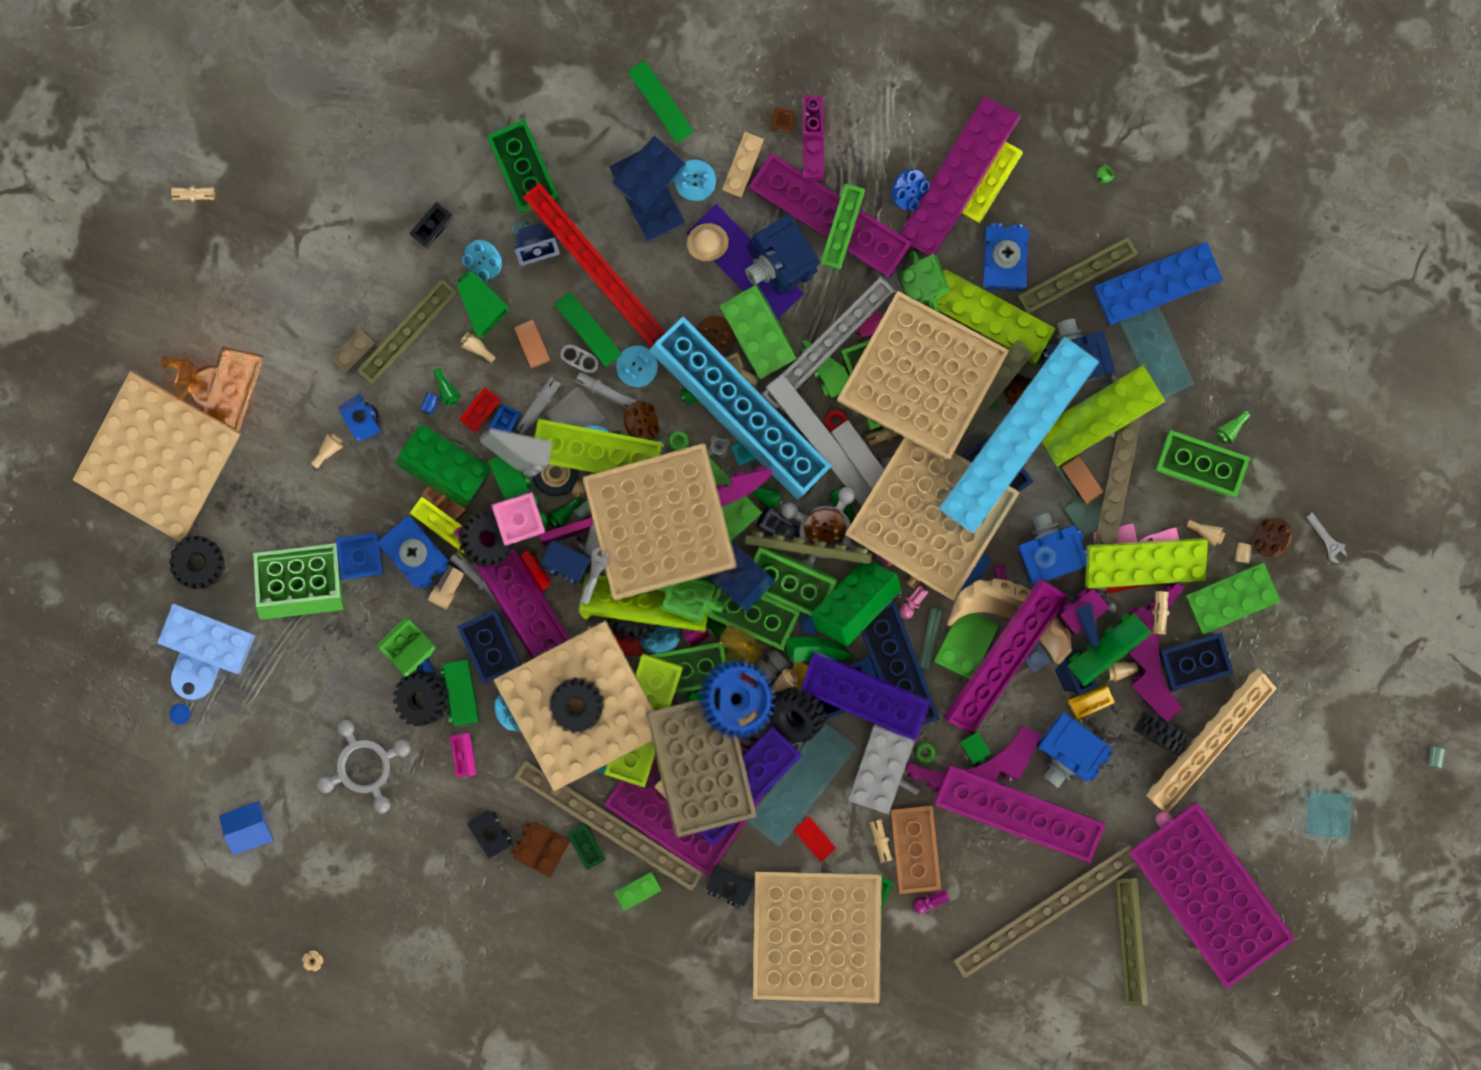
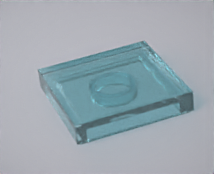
[1307,793,1352,838]

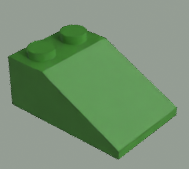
[933,613,999,680]

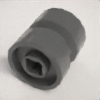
[753,647,791,686]

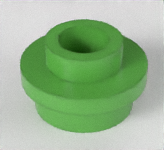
[914,743,935,764]

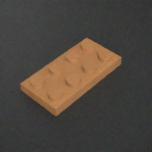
[890,806,941,894]

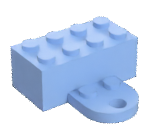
[157,604,255,700]

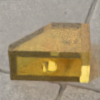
[719,624,764,664]

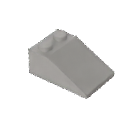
[480,429,552,476]

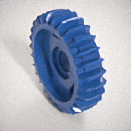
[698,660,776,738]

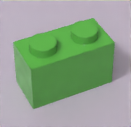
[614,871,662,911]

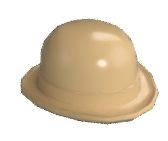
[687,224,729,261]

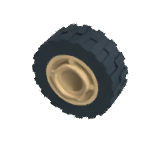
[532,464,579,496]

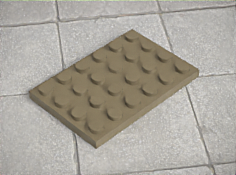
[646,695,757,837]

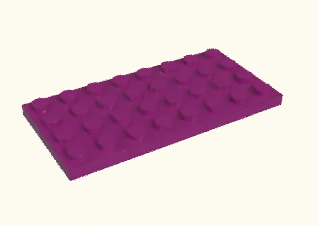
[1128,802,1295,989]

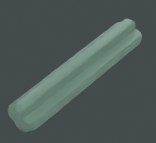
[919,607,942,669]

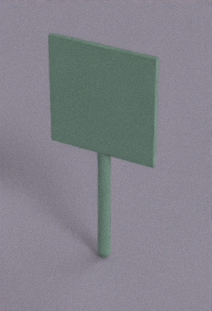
[1055,466,1103,538]

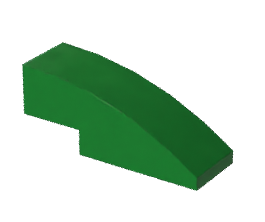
[786,637,853,663]

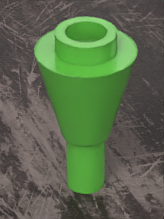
[1216,410,1250,444]

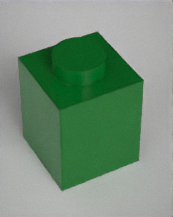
[959,732,991,766]

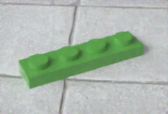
[821,183,865,270]

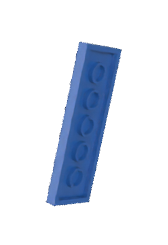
[1093,242,1223,326]

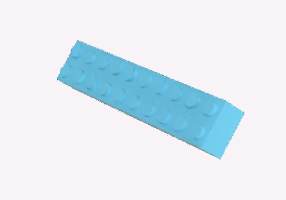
[649,317,831,500]
[939,337,1099,534]

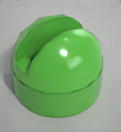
[1096,164,1115,183]

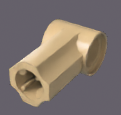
[428,565,464,610]

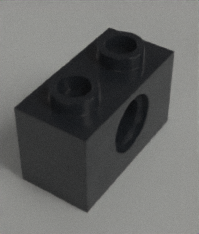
[409,202,454,250]
[467,810,512,859]
[706,865,755,908]

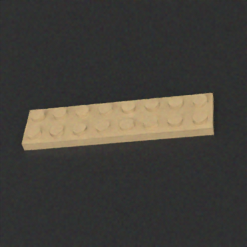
[1146,668,1277,812]

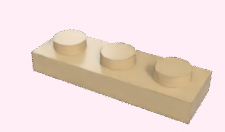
[722,132,764,198]

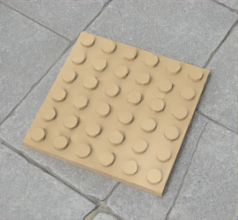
[837,291,1009,461]
[73,371,241,542]
[845,437,1020,601]
[583,444,737,600]
[494,621,654,791]
[753,872,882,1003]

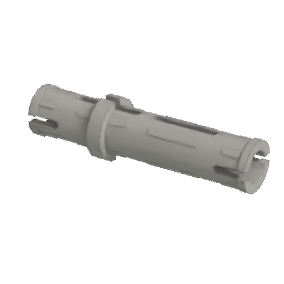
[575,371,636,409]
[515,377,561,436]
[449,550,496,603]

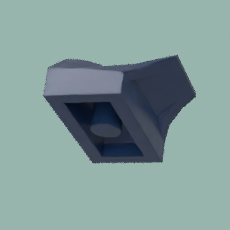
[514,223,560,266]
[1055,648,1098,695]

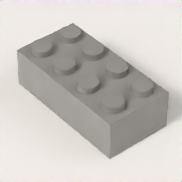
[849,724,914,814]

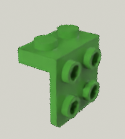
[376,616,435,676]

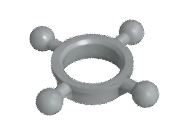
[781,487,871,567]
[317,720,411,813]

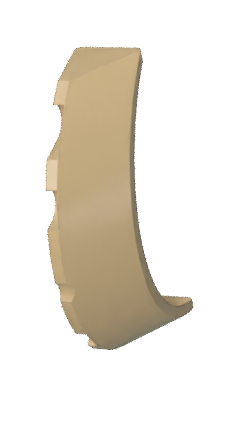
[947,579,1071,665]

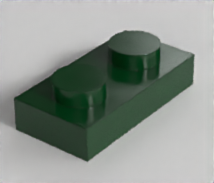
[567,823,606,870]

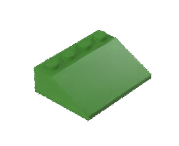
[253,543,344,620]

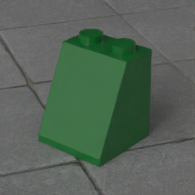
[457,271,510,340]

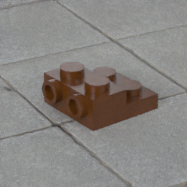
[512,821,570,878]

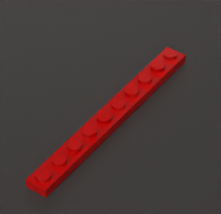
[523,183,666,349]

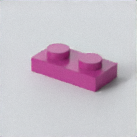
[450,733,476,778]

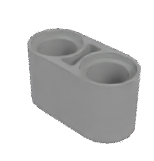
[560,344,599,374]

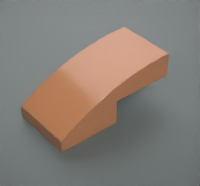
[514,320,551,369]
[1061,456,1104,505]
[421,486,467,521]

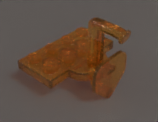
[161,346,264,432]

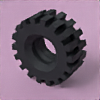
[458,512,514,568]
[169,536,224,589]
[605,617,657,642]
[393,671,449,727]
[549,677,604,734]
[770,687,826,743]
[1133,711,1190,755]

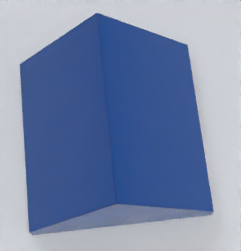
[219,801,273,855]

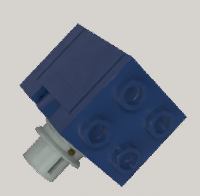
[745,214,821,295]
[1041,318,1115,382]

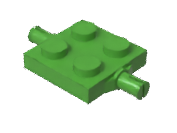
[898,250,950,312]
[656,578,724,624]

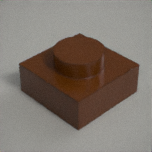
[771,108,795,133]

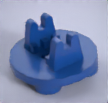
[890,169,930,211]

